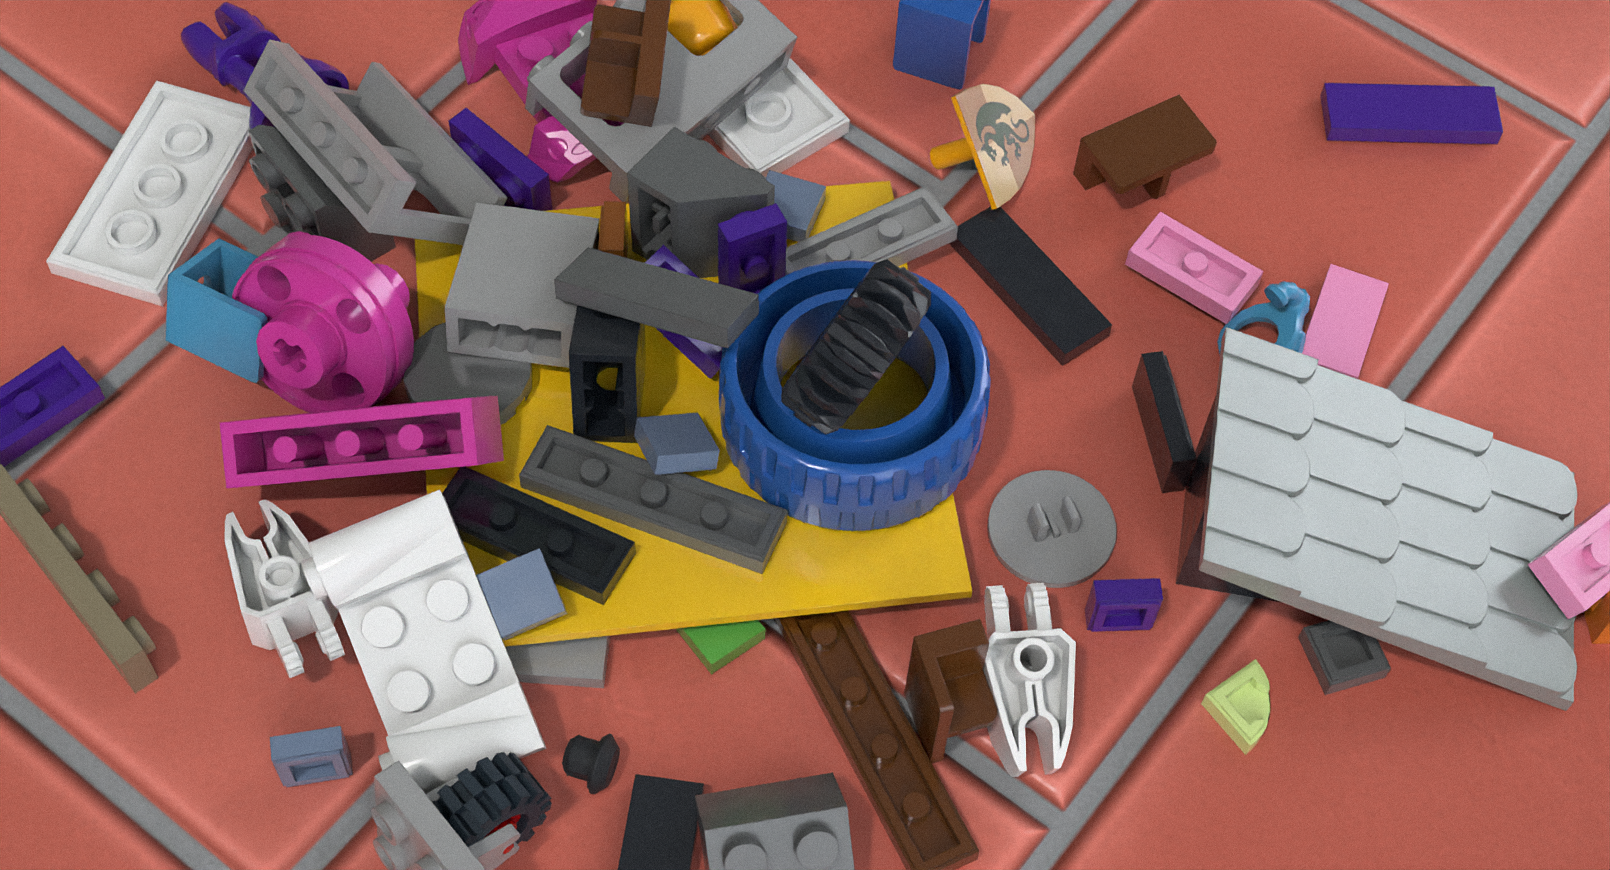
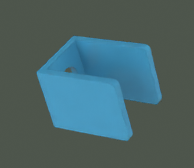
[166,238,267,383]

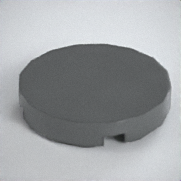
[404,322,532,425]

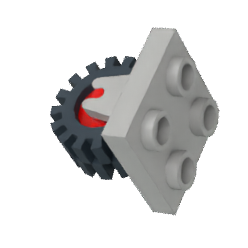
[371,752,552,870]

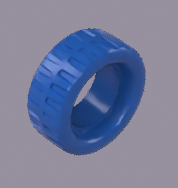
[719,260,991,531]

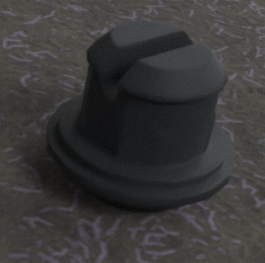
[562,733,620,794]

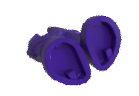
[181,2,349,129]

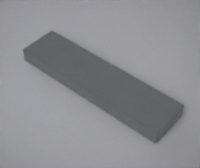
[519,425,788,574]

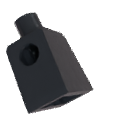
[569,305,646,443]

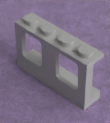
[525,0,797,204]
[243,39,508,245]

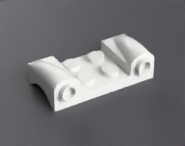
[301,489,546,794]

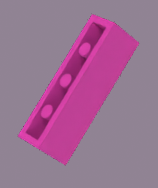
[220,396,504,489]

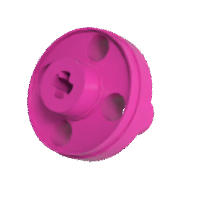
[232,231,414,413]

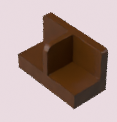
[580,0,671,127]
[1073,95,1217,199]
[904,619,997,763]

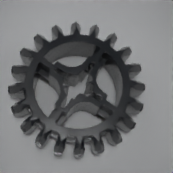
[781,259,931,435]

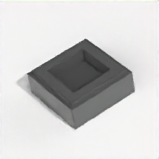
[1298,620,1391,695]

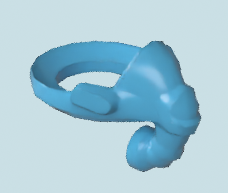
[1217,281,1310,355]

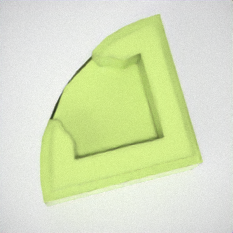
[1201,659,1270,755]

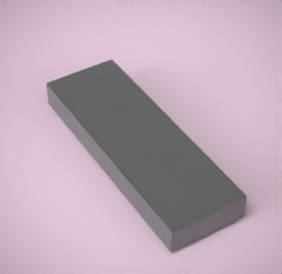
[554,247,759,348]

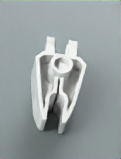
[224,499,345,678]
[983,583,1076,777]

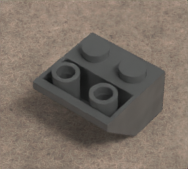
[248,125,396,262]
[627,127,775,278]
[695,772,855,870]

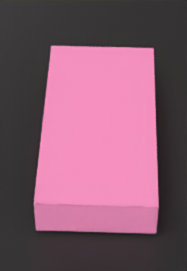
[1302,264,1389,379]

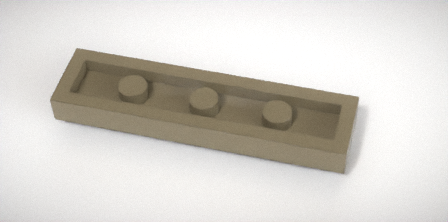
[0,464,158,694]

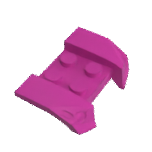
[458,0,624,183]

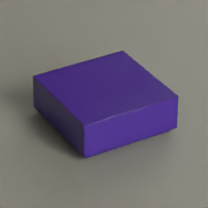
[1084,578,1163,632]

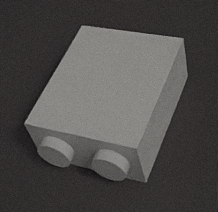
[445,202,600,368]

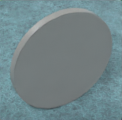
[987,470,1116,588]

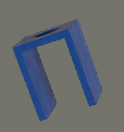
[893,0,991,90]

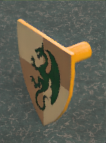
[930,84,1035,210]

